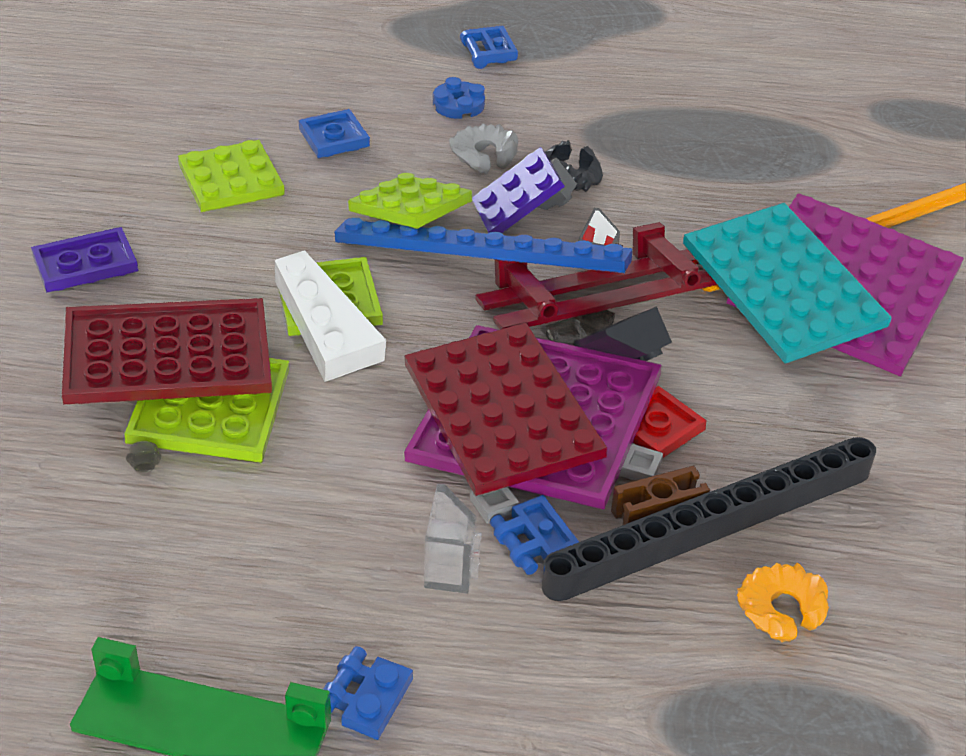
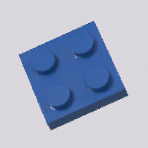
[298,109,370,158]

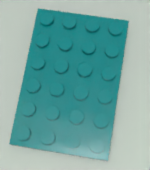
[683,202,892,364]

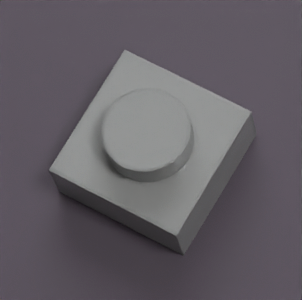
[619,444,663,481]
[470,487,519,524]

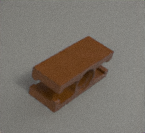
[611,465,710,525]

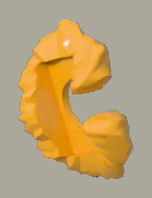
[737,563,829,642]

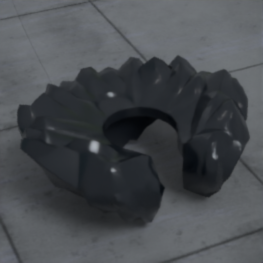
[545,140,603,192]

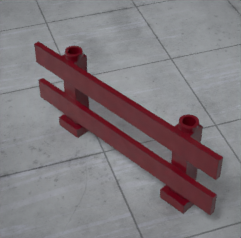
[475,222,718,330]

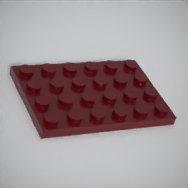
[62,298,272,405]
[404,323,607,496]

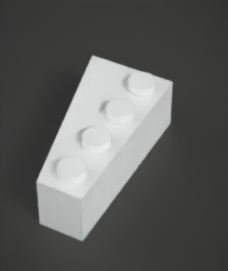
[275,250,386,382]

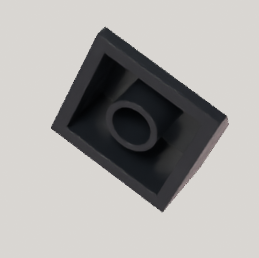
[574,306,672,361]

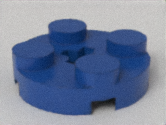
[432,77,485,119]

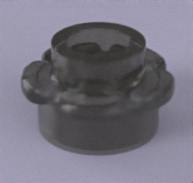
[126,441,161,472]

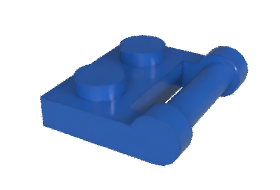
[460,26,518,69]

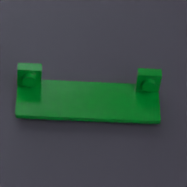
[70,637,331,756]

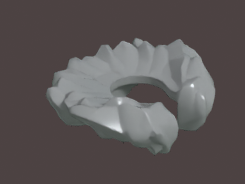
[449,123,518,174]

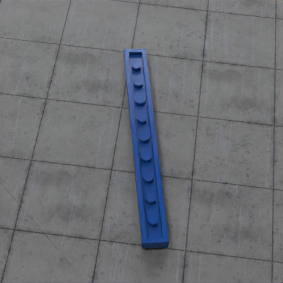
[334,218,632,273]

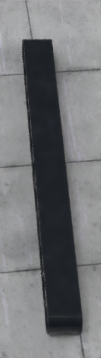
[542,437,877,601]

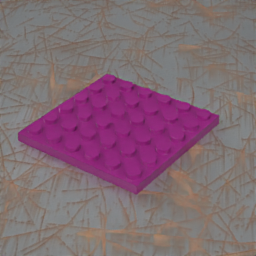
[726,193,964,377]
[404,325,662,510]

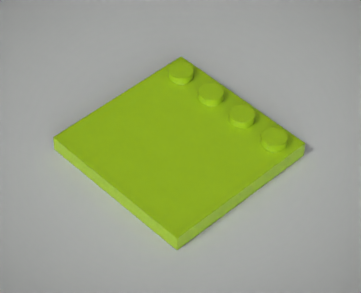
[125,358,289,463]

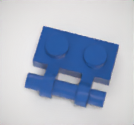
[490,495,579,575]
[323,646,413,740]

